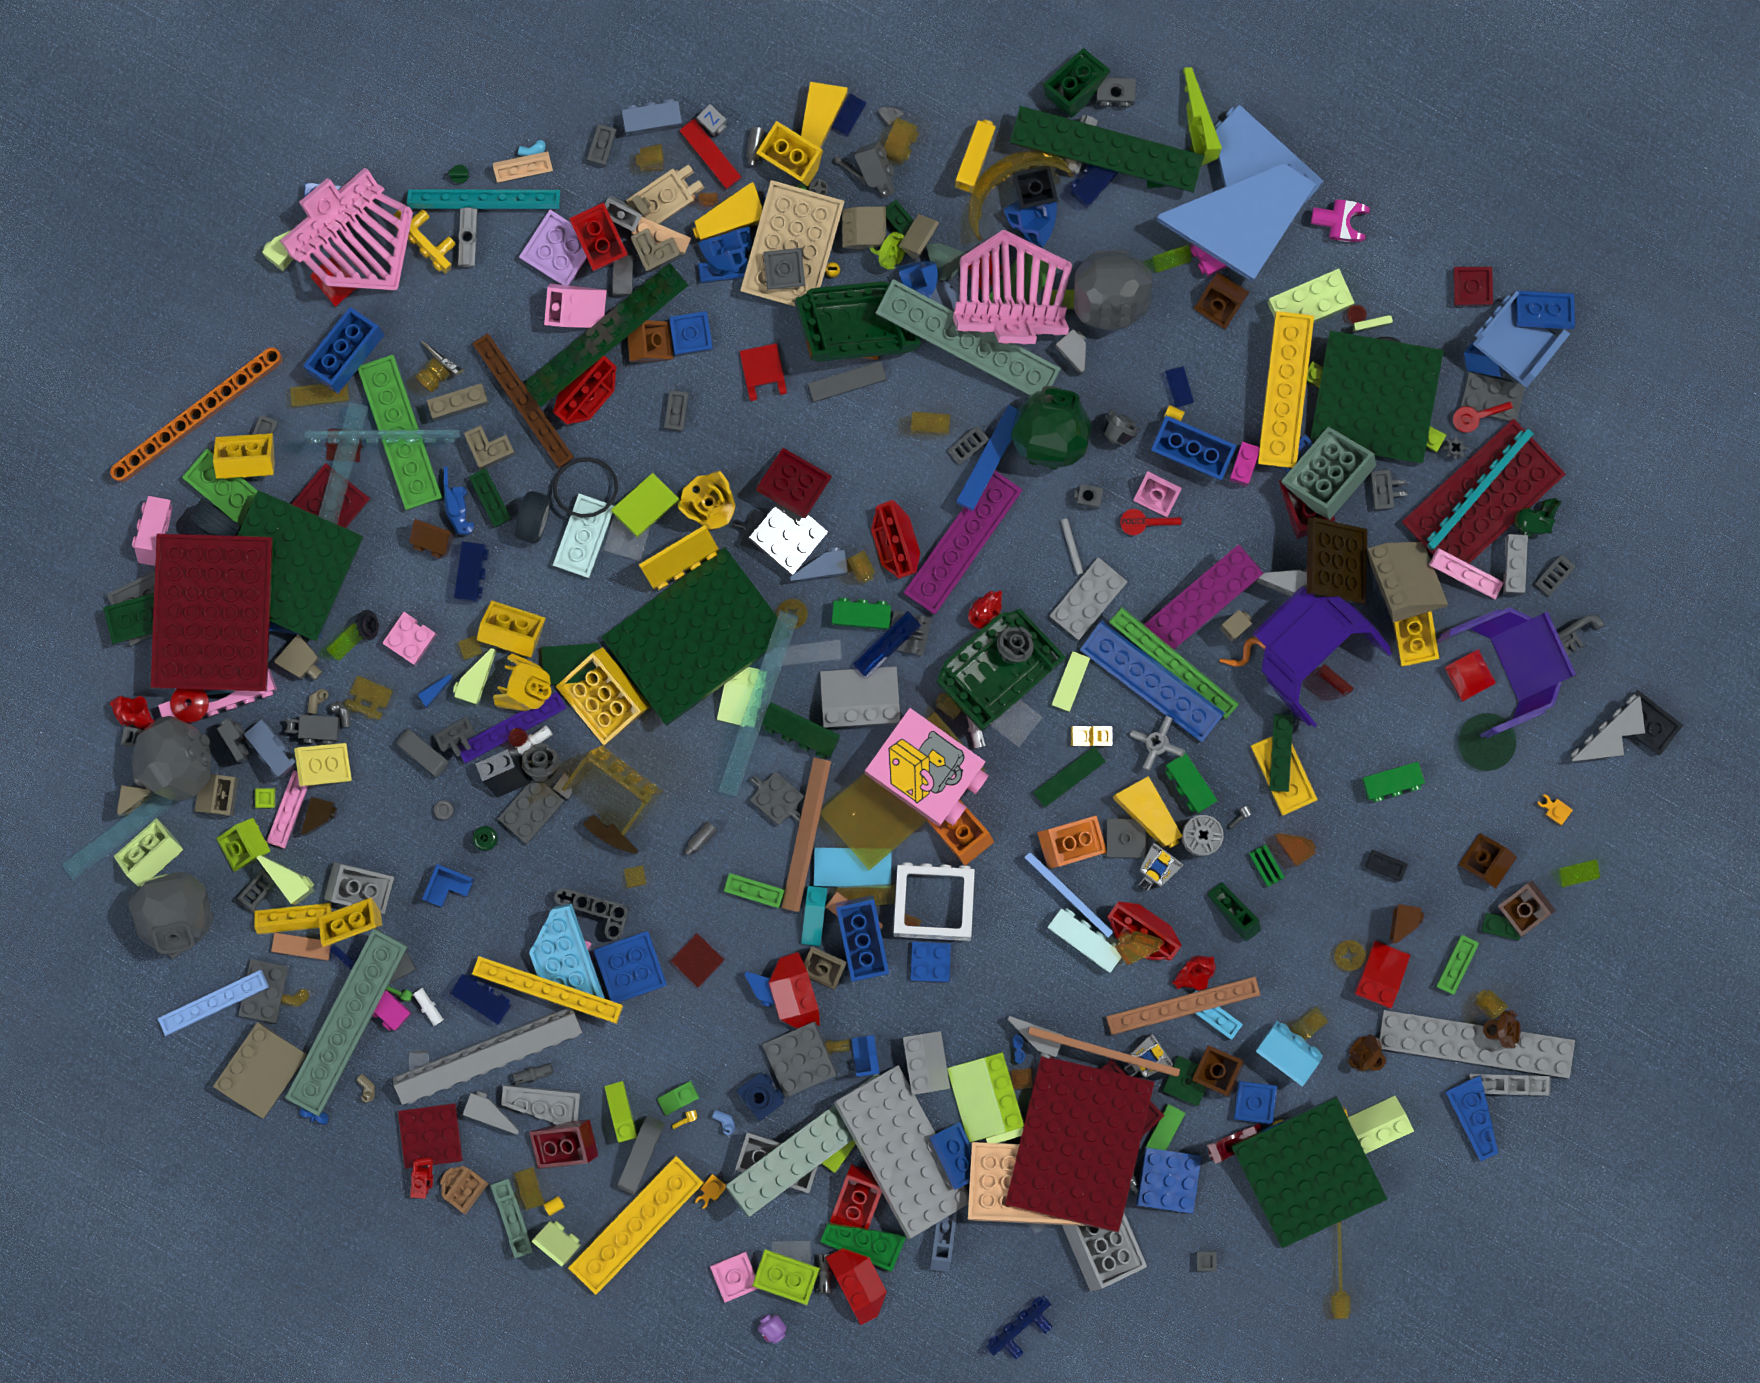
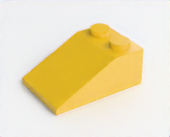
[1392,611,1439,666]

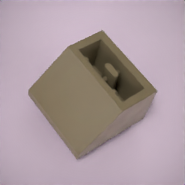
[195,774,239,816]

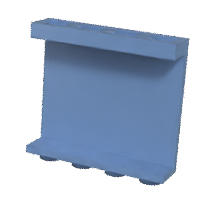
[1473,291,1570,388]

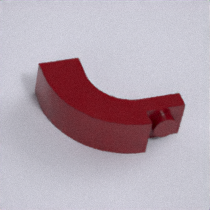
[1207,1123,1262,1164]

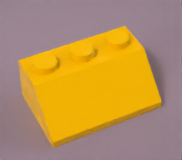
[756,121,823,186]
[213,433,275,479]
[477,600,546,658]
[318,897,382,947]

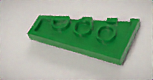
[820,1223,906,1272]

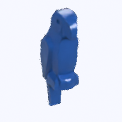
[444,466,474,536]

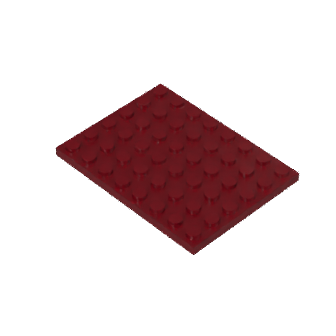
[151,534,273,692]
[1005,1055,1155,1233]

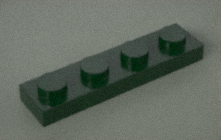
[1269,714,1293,792]

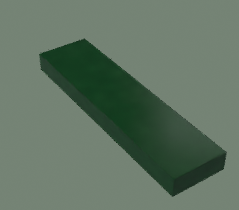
[1033,746,1106,808]

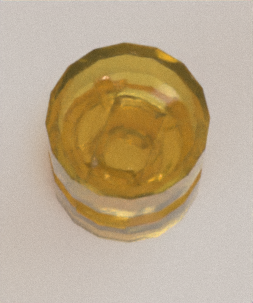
[414,357,451,393]

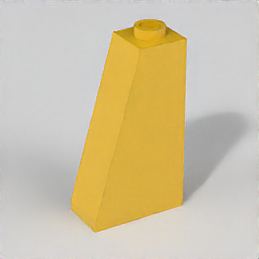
[801,82,848,148]
[955,119,996,194]
[693,182,763,241]
[1113,776,1183,848]

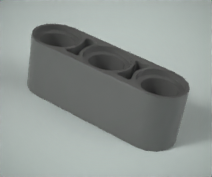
[395,728,450,778]

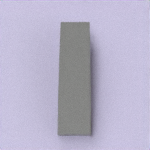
[1470,1074,1551,1096]

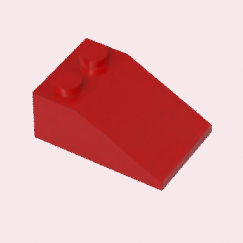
[569,202,628,272]
[1353,940,1410,1009]
[830,1164,882,1229]

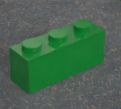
[832,598,891,630]
[1165,753,1218,814]
[1361,761,1425,803]

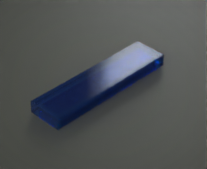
[853,611,922,678]

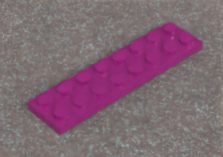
[904,471,1023,615]
[1128,544,1264,657]

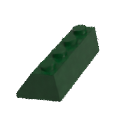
[761,702,841,760]

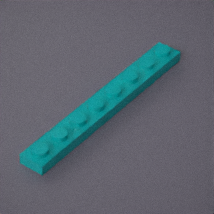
[407,189,561,209]
[1427,429,1534,551]

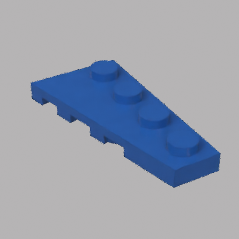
[1446,1075,1499,1161]

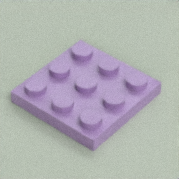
[519,210,587,286]

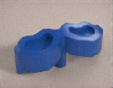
[1012,1034,1025,1064]
[299,1107,329,1125]

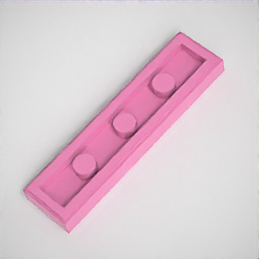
[1429,548,1504,600]
[266,770,309,849]

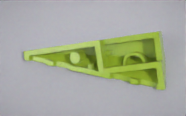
[1183,67,1222,166]

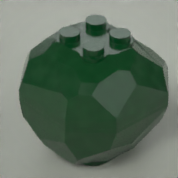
[1011,386,1092,470]

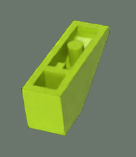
[604,1081,638,1143]

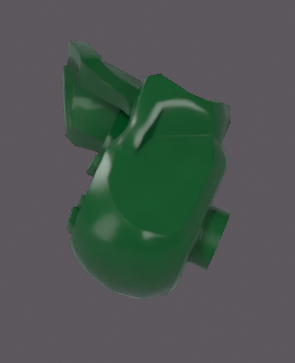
[1514,498,1561,537]

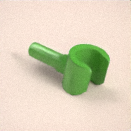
[386,986,413,1002]

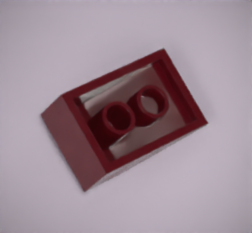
[1278,479,1335,539]
[529,1119,599,1169]

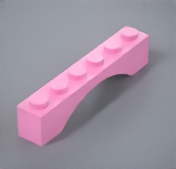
[158,668,277,724]

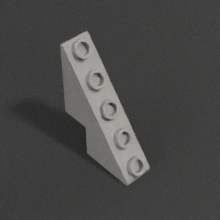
[1570,694,1645,761]

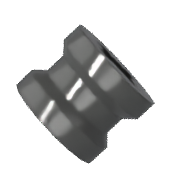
[809,179,828,196]

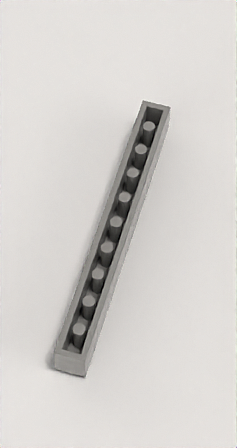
[393,1008,582,1105]

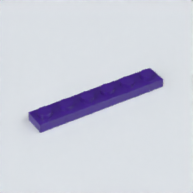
[458,692,567,764]

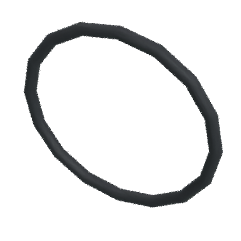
[553,457,618,518]

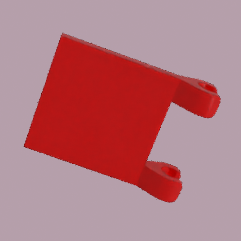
[740,343,787,401]

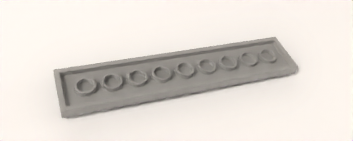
[1379,1010,1575,1078]

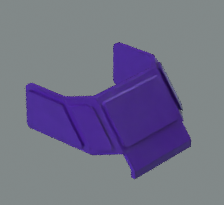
[1252,586,1392,728]
[1437,607,1576,739]

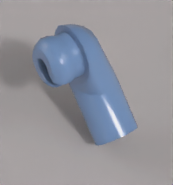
[712,1109,735,1135]

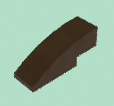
[583,814,639,855]

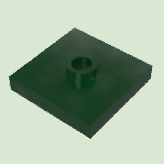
[1163,1056,1206,1106]

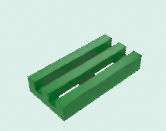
[1249,844,1285,887]

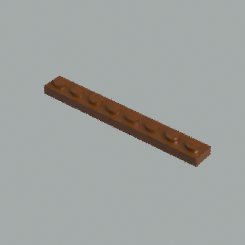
[472,333,574,468]

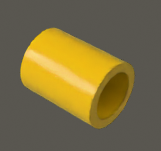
[1164,405,1185,421]
[543,1196,565,1216]

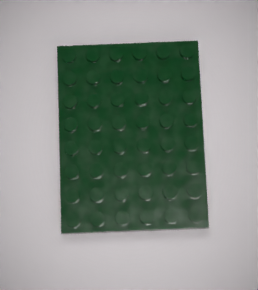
[602,547,791,726]

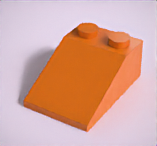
[926,799,994,866]
[1037,815,1107,869]

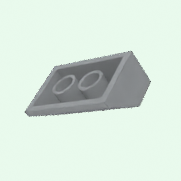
[903,1031,950,1095]

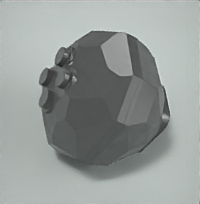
[1073,250,1153,330]
[131,716,212,801]
[129,872,213,954]

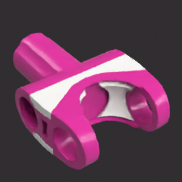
[1311,200,1370,242]

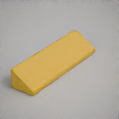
[254,903,332,934]

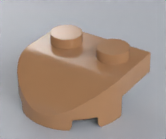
[440,1166,489,1214]

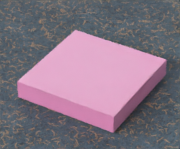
[710,1252,759,1303]

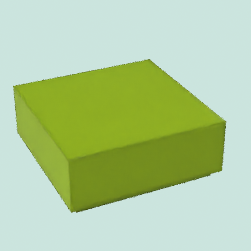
[255,788,276,808]

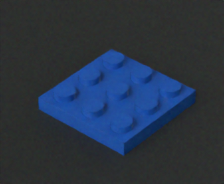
[594,931,667,1003]
[1136,1147,1202,1214]

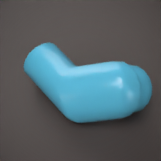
[518,140,546,156]

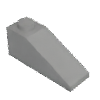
[1008,1016,1064,1059]
[463,1091,520,1135]

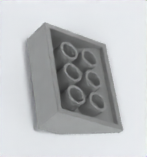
[820,666,900,729]
[1062,1214,1147,1292]

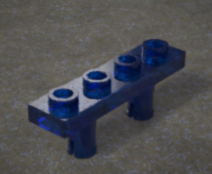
[986,1295,1053,1360]

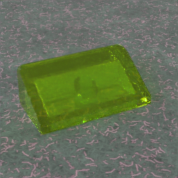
[1152,245,1192,273]
[327,623,362,661]
[1558,859,1600,887]

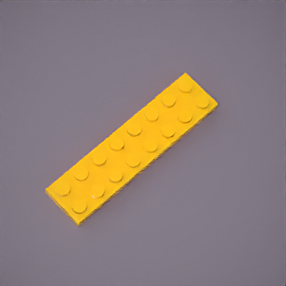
[1257,311,1314,468]
[568,1156,704,1295]

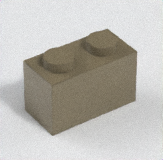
[1219,610,1252,642]

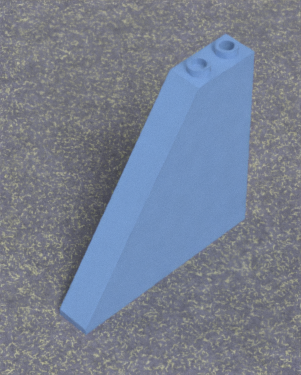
[1214,105,1324,205]
[1156,163,1316,282]

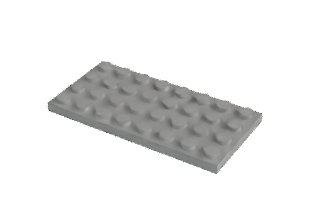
[834,1065,969,1239]

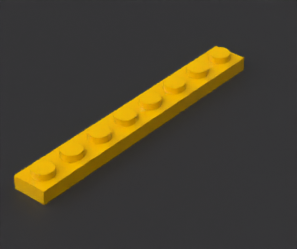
[472,956,623,1024]

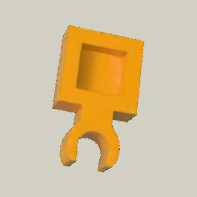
[1537,794,1573,826]
[695,1174,726,1209]

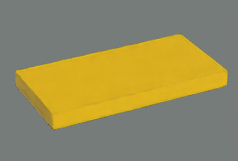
[1250,736,1318,816]

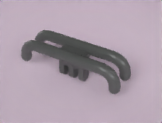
[1558,615,1604,656]

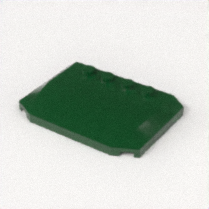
[794,281,921,362]
[936,609,1066,732]

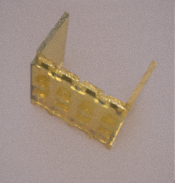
[562,745,664,836]

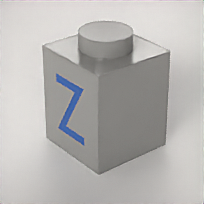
[697,104,727,136]

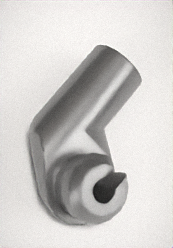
[330,701,351,727]

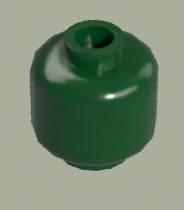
[473,826,498,851]

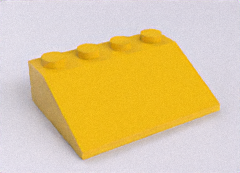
[639,525,719,590]
[556,647,651,745]

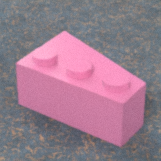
[132,496,172,566]

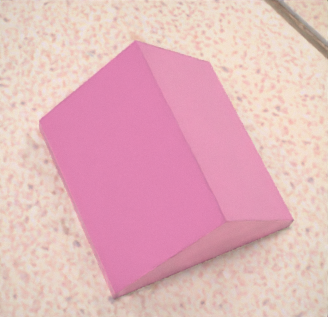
[1133,471,1182,517]

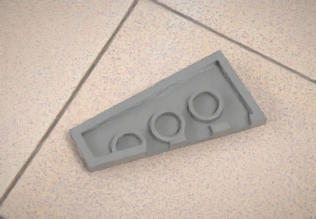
[501,1085,581,1125]

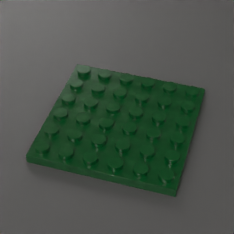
[1310,331,1444,463]
[238,490,364,642]
[1231,1096,1388,1248]

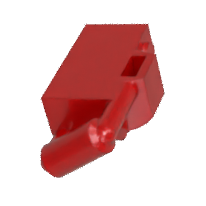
[410,1157,434,1199]

